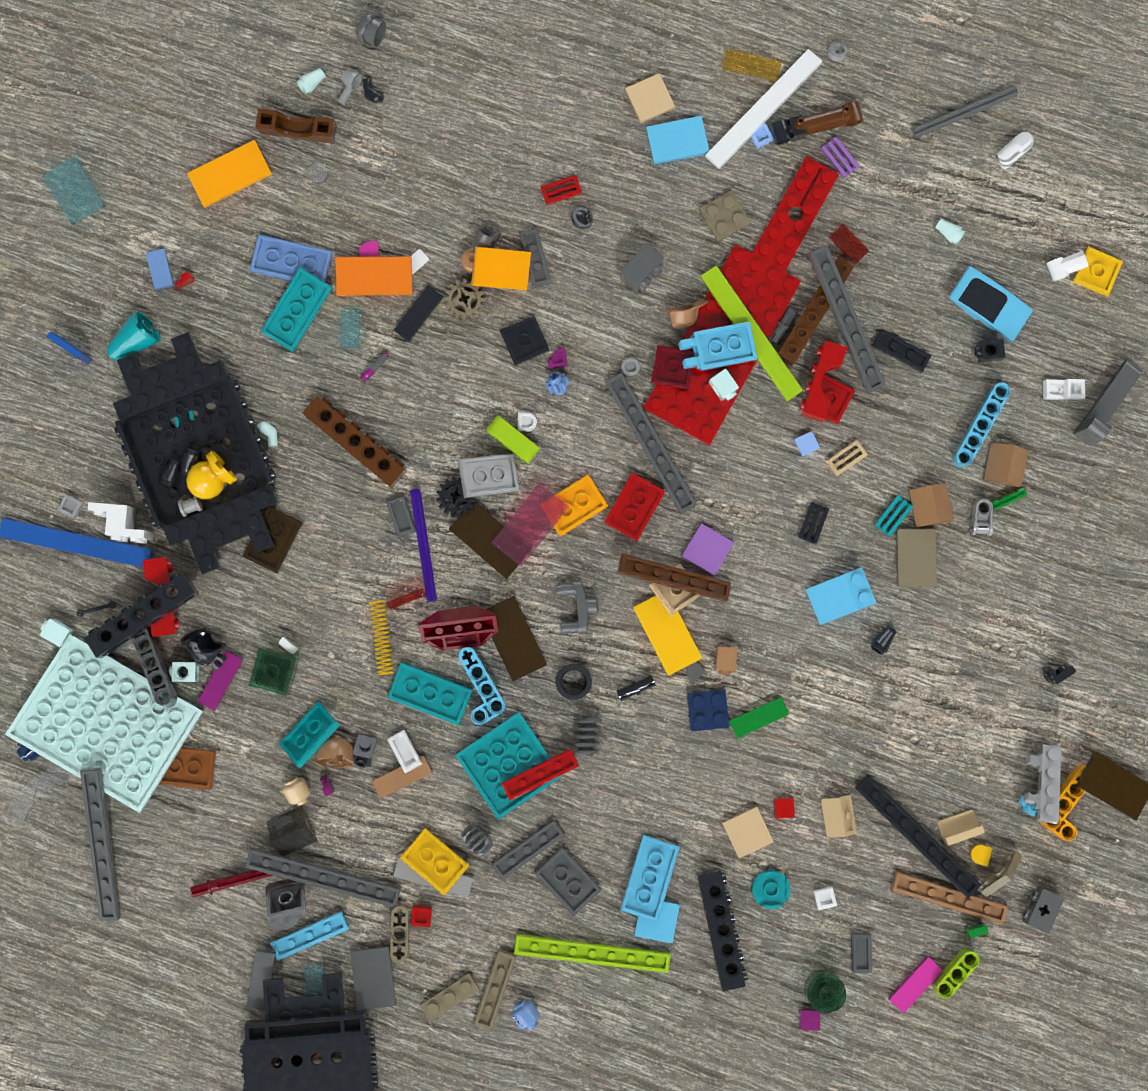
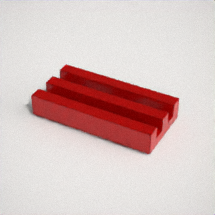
[540,175,582,206]

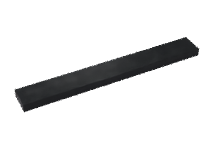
[855,774,981,899]

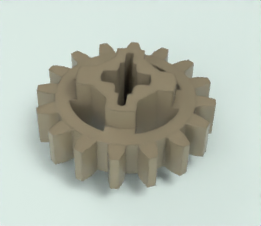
[444,279,486,321]

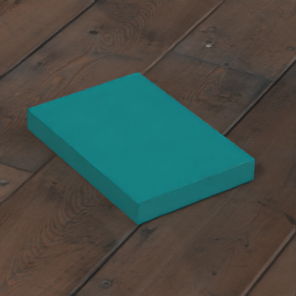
[279,702,340,768]

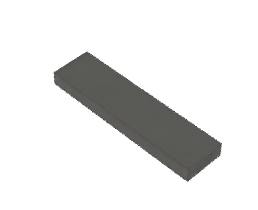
[491,819,565,880]

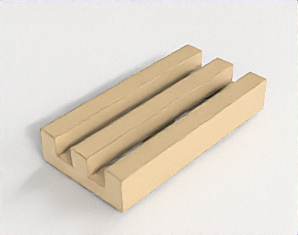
[825,440,868,477]

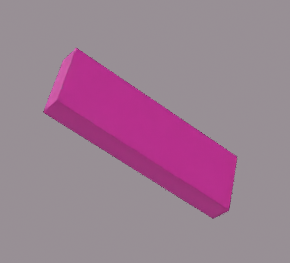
[888,956,943,1013]

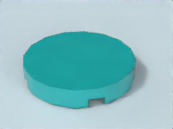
[751,869,791,909]

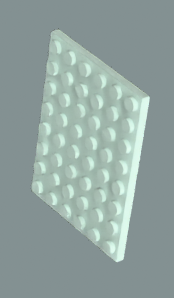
[5,634,203,813]

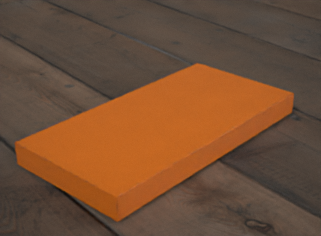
[335,257,413,296]

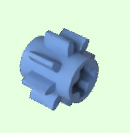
[545,372,570,395]

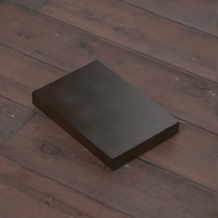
[242,507,303,574]

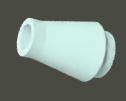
[297,68,326,94]
[935,219,965,244]

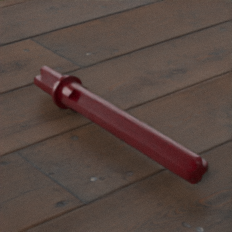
[190,870,273,897]

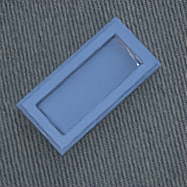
[146,248,175,291]

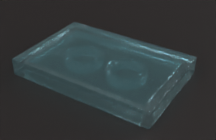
[42,157,105,225]

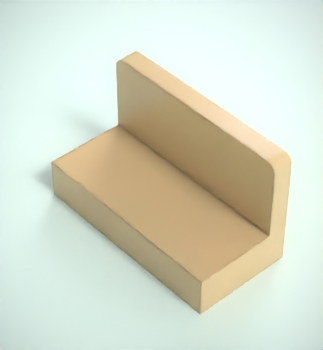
[821,795,857,837]
[937,809,985,846]

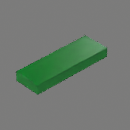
[729,697,789,739]

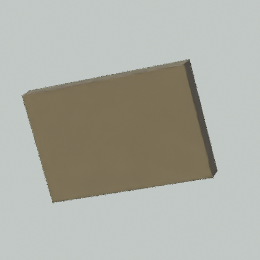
[896,529,937,587]

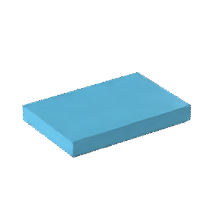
[646,116,709,165]

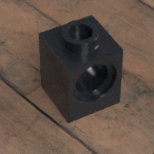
[974,339,1006,363]

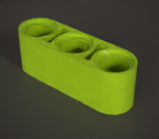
[485,415,540,464]
[932,948,979,999]

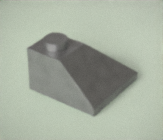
[266,880,306,931]

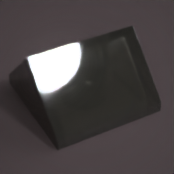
[266,805,318,856]

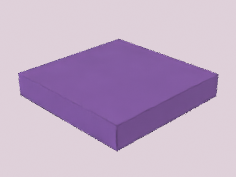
[682,523,734,576]

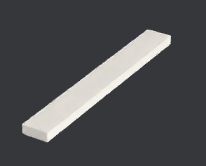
[706,49,822,169]

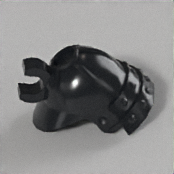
[180,628,227,670]

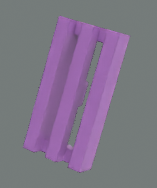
[821,137,859,179]

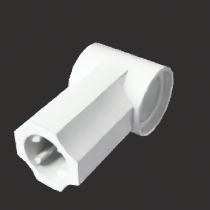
[1046,251,1089,281]

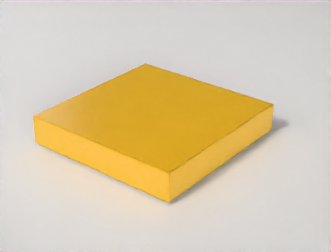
[1072,246,1123,297]

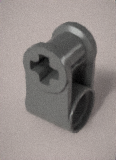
[472,223,501,250]

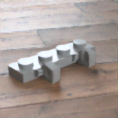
[1024,744,1061,824]

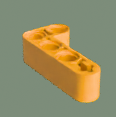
[1039,764,1086,841]

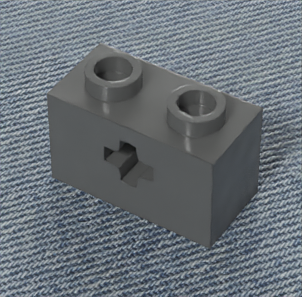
[1022,886,1065,934]

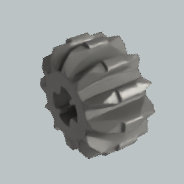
[461,822,494,856]

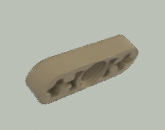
[390,905,409,963]

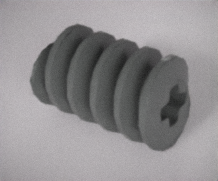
[573,715,602,756]

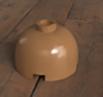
[315,735,354,769]

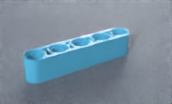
[952,382,1010,468]

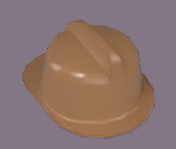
[664,300,708,329]

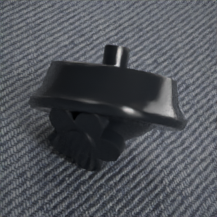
[571,207,593,229]

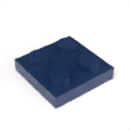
[687,689,729,732]

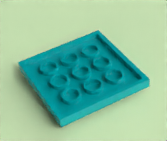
[455,712,562,820]

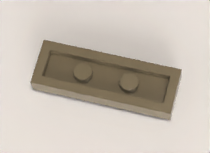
[420,972,480,1022]

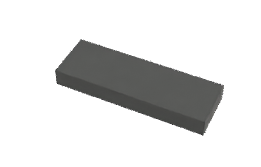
[519,228,551,288]
[247,949,276,1010]

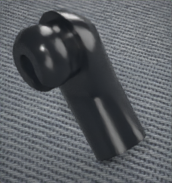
[362,78,384,103]

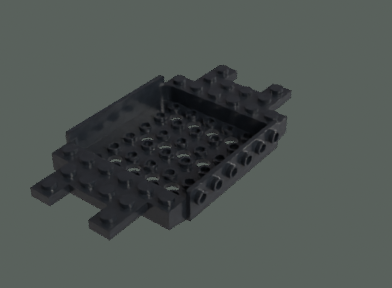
[113,332,280,574]
[240,973,378,1091]

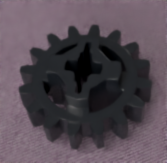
[436,476,478,518]

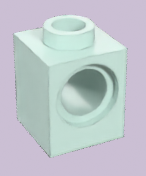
[708,369,739,401]
[40,619,75,647]
[169,662,200,682]

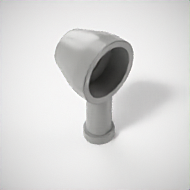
[337,70,362,106]

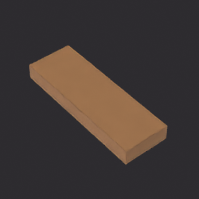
[372,756,432,798]

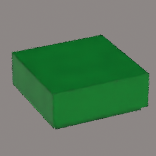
[964,923,989,938]

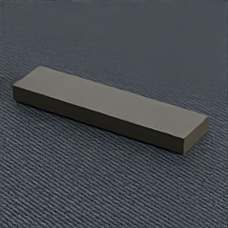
[473,949,517,1031]

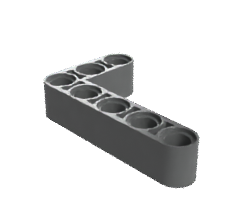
[1073,359,1143,446]
[105,618,177,708]

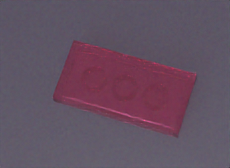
[491,483,569,567]

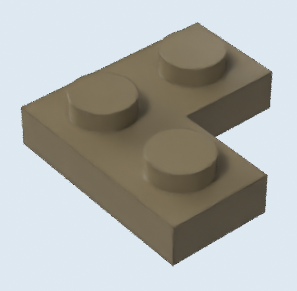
[981,851,1022,897]

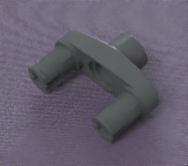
[556,580,598,634]

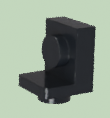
[1042,664,1077,684]

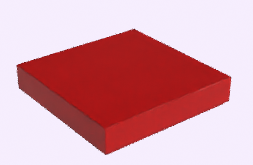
[821,374,855,425]

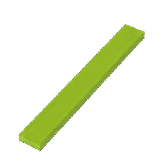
[700,266,803,402]
[514,934,671,973]

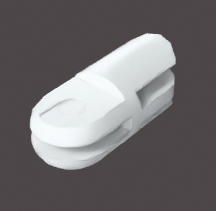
[997,132,1034,169]

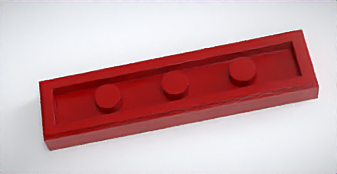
[501,748,579,801]

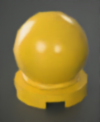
[186,451,237,499]

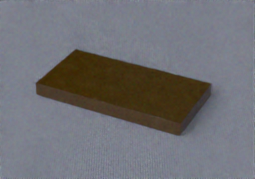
[449,503,532,579]
[486,596,547,681]
[1076,751,1148,821]

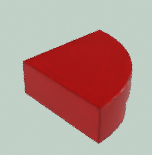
[175,272,195,290]

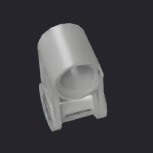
[970,499,993,536]

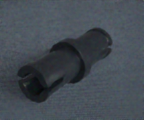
[616,675,656,701]

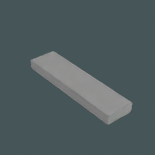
[394,857,474,897]

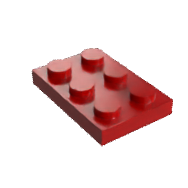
[604,473,665,541]

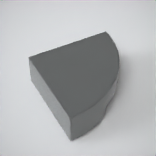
[686,662,705,684]

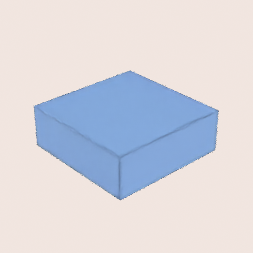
[750,123,774,149]
[794,431,820,457]

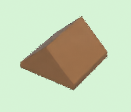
[983,443,1028,488]
[909,483,954,528]

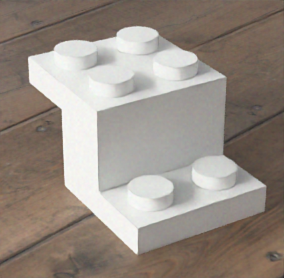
[88,502,154,544]

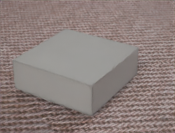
[57,494,84,520]

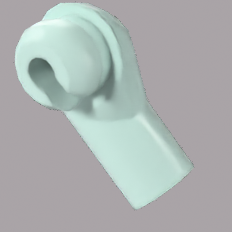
[257,421,278,447]

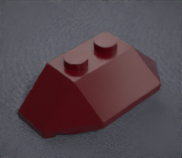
[419,606,498,651]

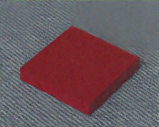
[651,345,694,390]

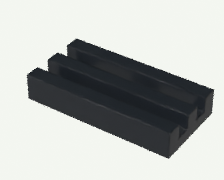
[798,502,830,545]

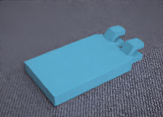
[678,322,758,371]

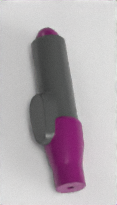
[360,352,388,382]

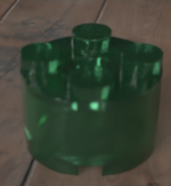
[804,970,847,1014]

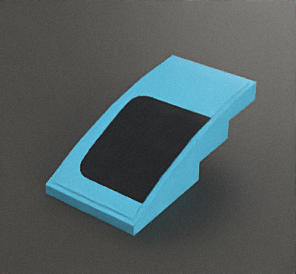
[948,266,1033,342]

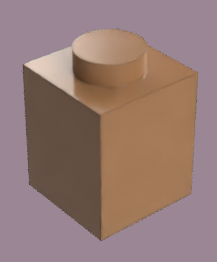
[715,646,738,675]

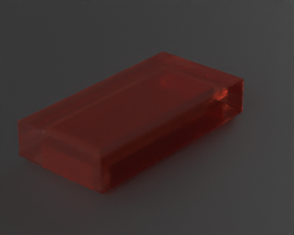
[829,224,869,265]
[386,588,426,610]

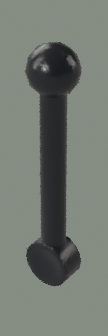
[77,601,117,617]

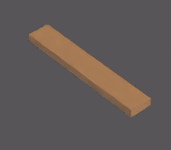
[890,871,1009,925]

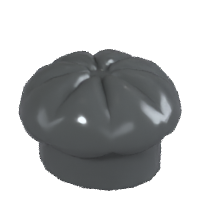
[356,12,386,47]

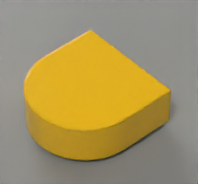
[970,844,993,867]

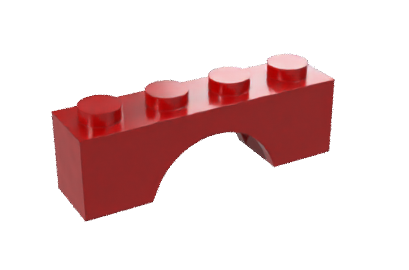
[799,340,847,423]
[142,557,180,637]

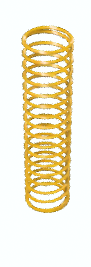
[369,600,395,675]

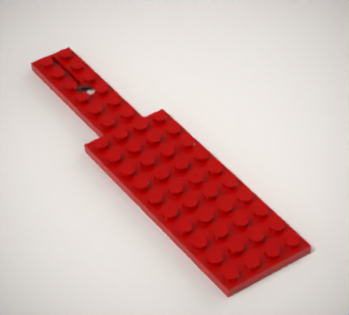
[643,156,839,446]

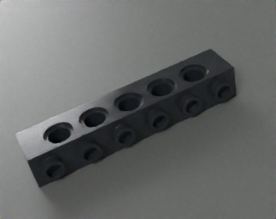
[84,573,199,658]
[697,868,748,991]

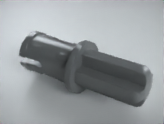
[769,308,798,345]

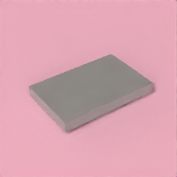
[458,453,520,498]

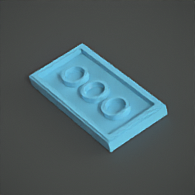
[620,835,680,922]

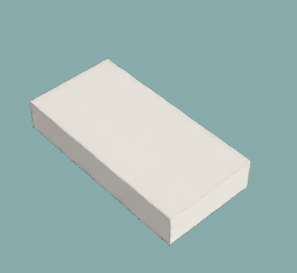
[387,730,422,774]

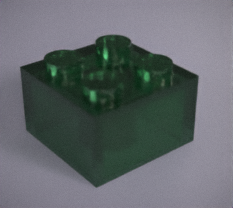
[248,648,300,696]

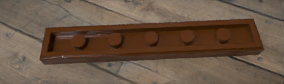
[617,553,731,602]

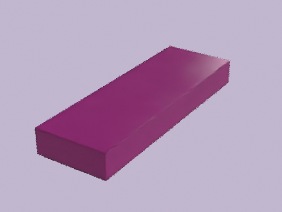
[197,651,243,711]

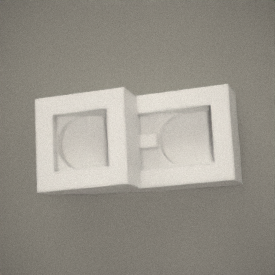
[1043,379,1085,400]

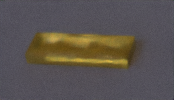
[722,49,782,82]

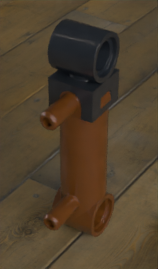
[770,101,864,145]

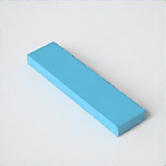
[270,911,350,961]

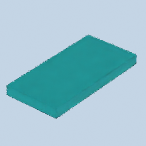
[260,267,333,352]
[387,662,473,726]

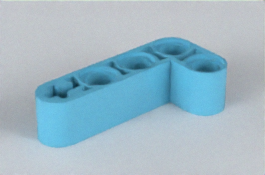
[459,647,506,725]

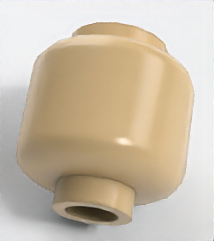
[282,776,311,806]

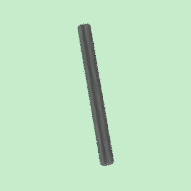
[913,86,1018,138]

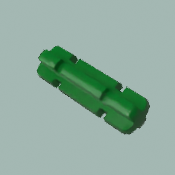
[991,487,1027,511]

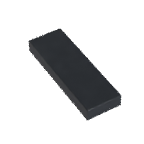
[394,285,444,342]
[872,329,932,373]

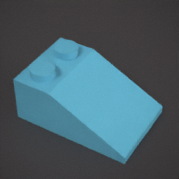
[805,567,876,625]

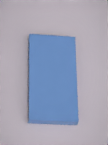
[250,234,333,283]

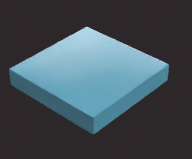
[634,901,680,943]

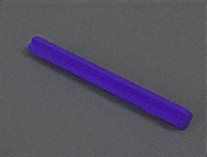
[410,488,437,602]

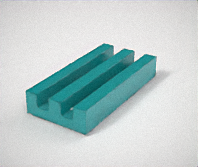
[874,495,913,537]

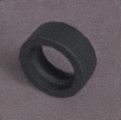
[556,664,592,700]

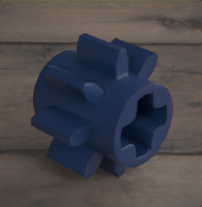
[17,743,40,761]

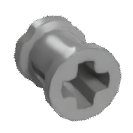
[178,496,203,517]

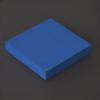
[46,331,92,365]

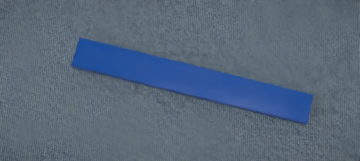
[0,518,153,567]

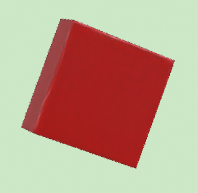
[774,798,795,819]
[411,905,432,927]

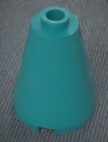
[107,311,161,360]

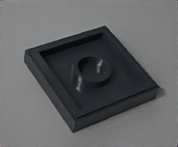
[500,316,550,366]

